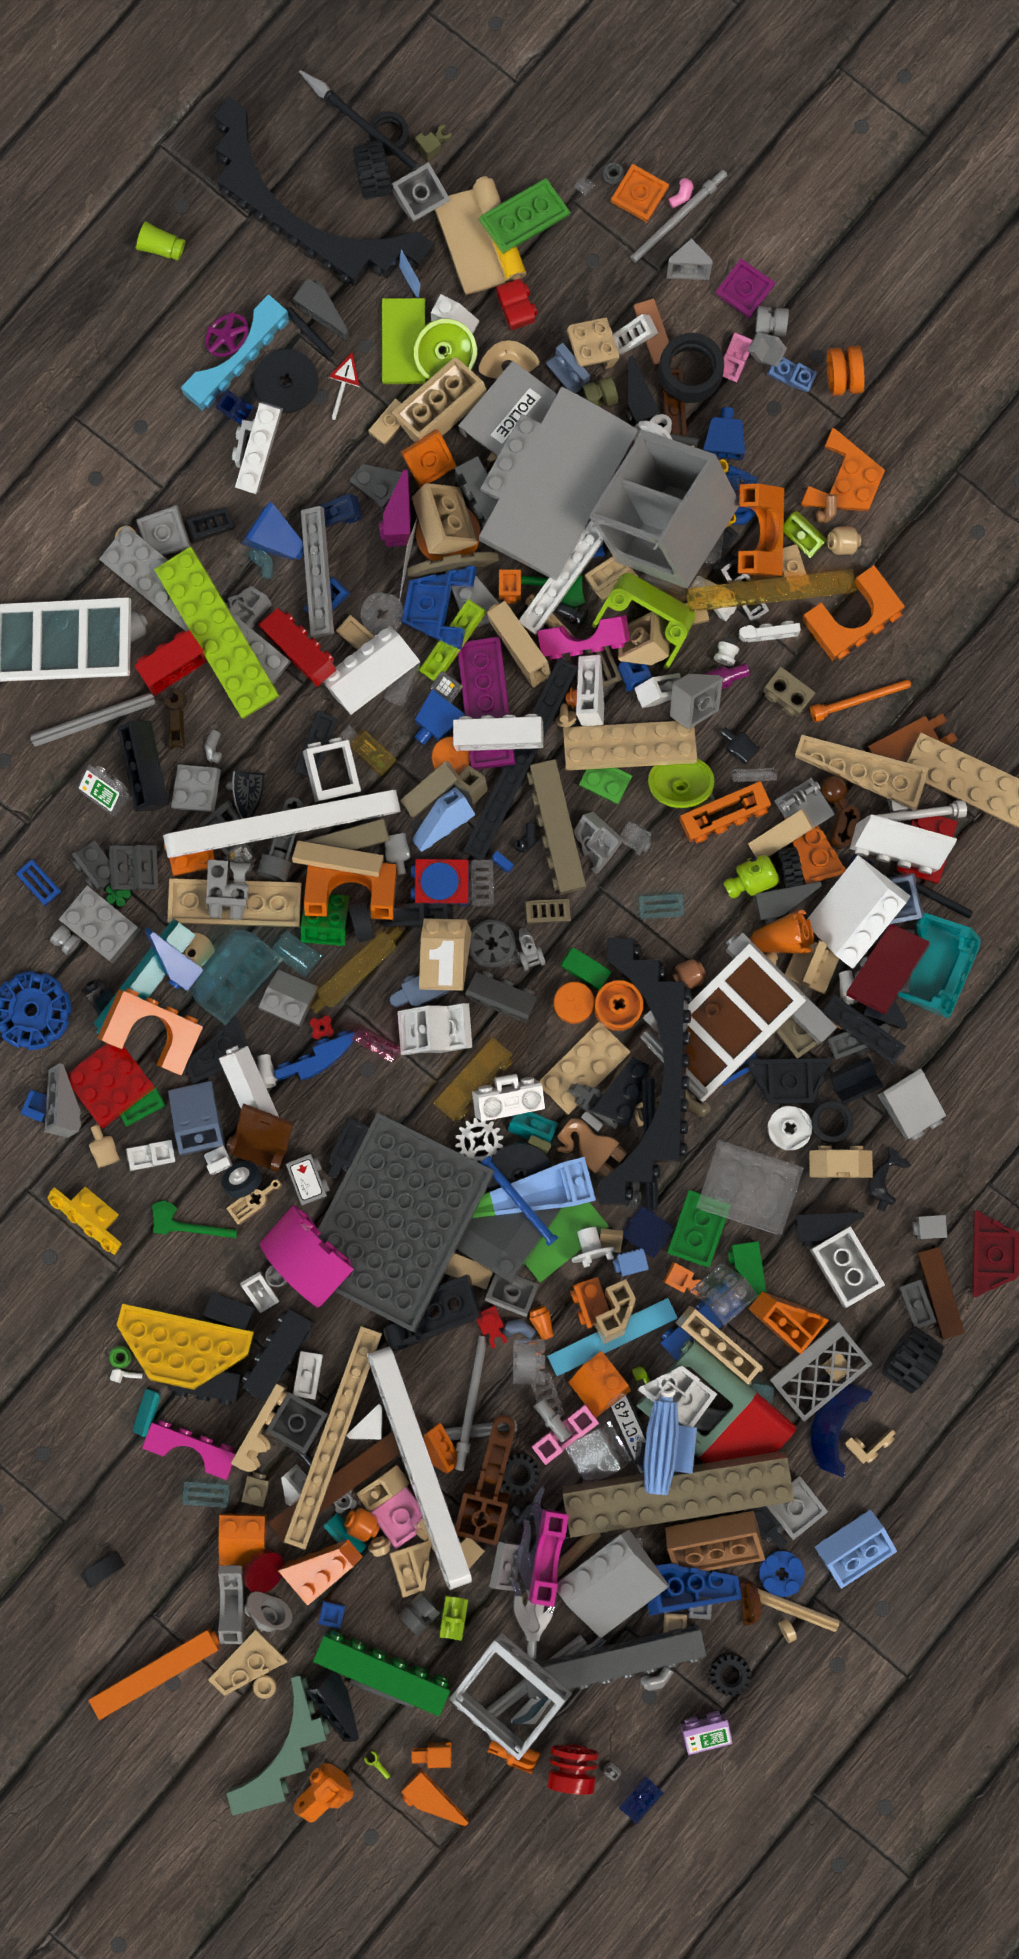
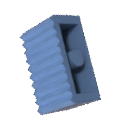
[613,1248,649,1276]

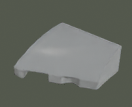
[226,586,272,629]
[573,812,624,874]

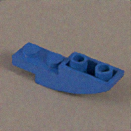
[274,1030,357,1081]

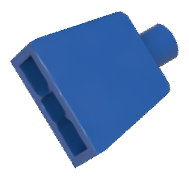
[703,407,745,460]
[414,689,465,745]

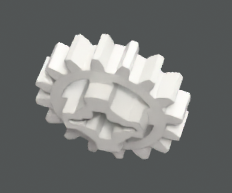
[456,1118,503,1162]

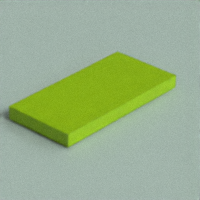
[382,298,425,384]

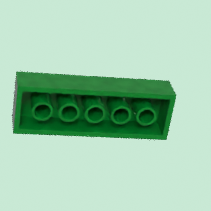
[313,1629,451,1717]

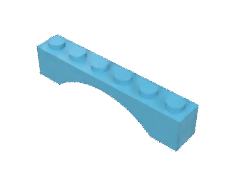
[181,294,289,411]

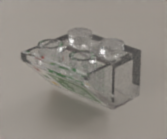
[77,764,130,818]

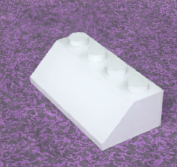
[324,626,420,715]

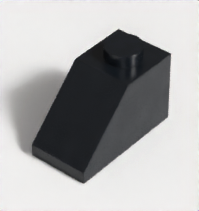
[862,1001,908,1030]

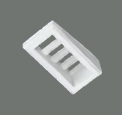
[612,314,658,356]

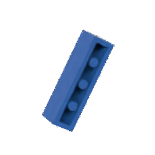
[660,1284,746,1361]

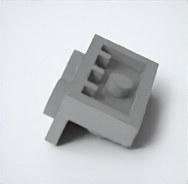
[489,1541,524,1591]

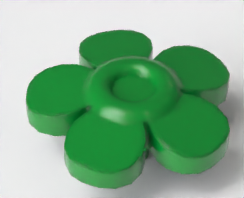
[106,884,131,907]

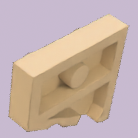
[389,1540,432,1597]

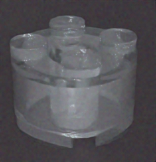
[513,1339,545,1385]

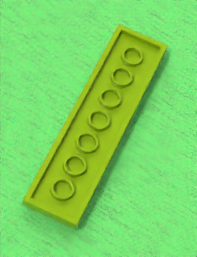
[154,546,280,719]

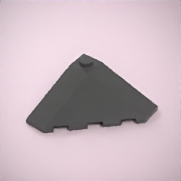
[457,1208,560,1285]

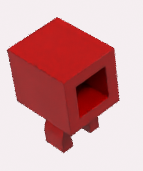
[477,1306,508,1349]

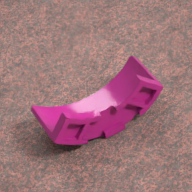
[260,1205,354,1307]

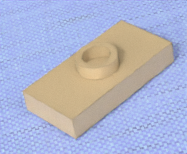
[368,398,402,446]
[783,544,810,592]

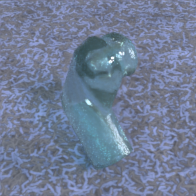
[250,550,273,579]

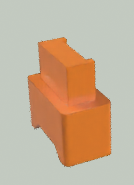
[412,1742,452,1768]

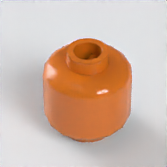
[344,1508,379,1542]

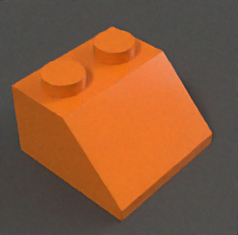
[568,1351,631,1418]

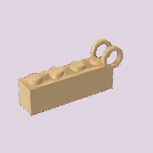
[676,1306,763,1386]

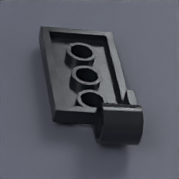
[383,1275,482,1352]

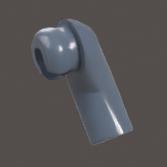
[502,1319,536,1339]

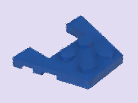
[401,566,477,649]

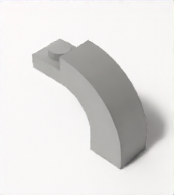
[218,1565,245,1644]

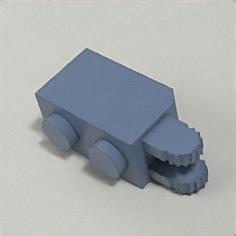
[390,974,453,1008]

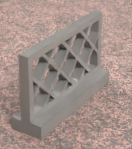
[768,1322,872,1422]

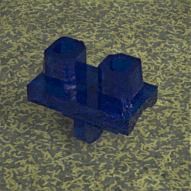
[619,1776,664,1824]

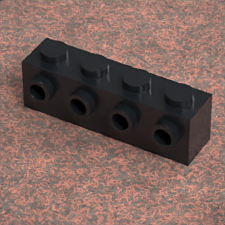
[117,721,169,812]

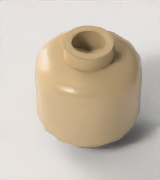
[827,526,861,555]

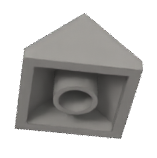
[667,238,712,280]
[485,1275,539,1317]

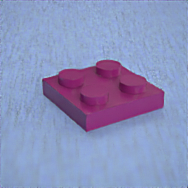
[715,259,775,319]

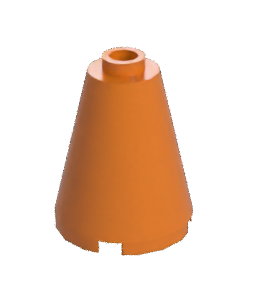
[750,909,814,954]

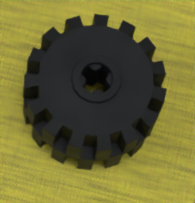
[882,1326,944,1394]

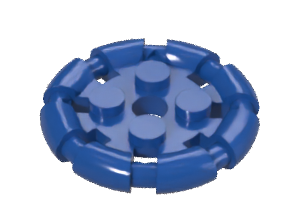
[0,971,72,1050]

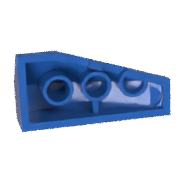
[647,1563,742,1616]

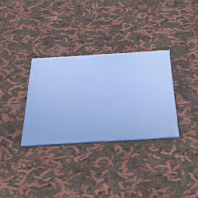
[399,249,421,298]

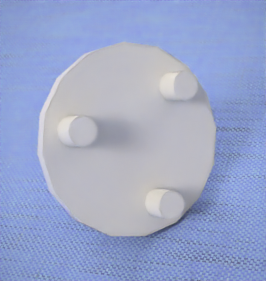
[572,1227,615,1268]

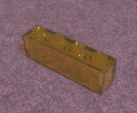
[434,1037,513,1122]

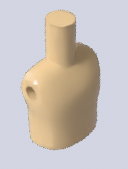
[89,1125,120,1168]

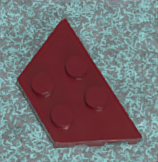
[972,1211,1019,1297]

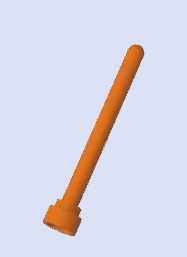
[810,680,911,723]

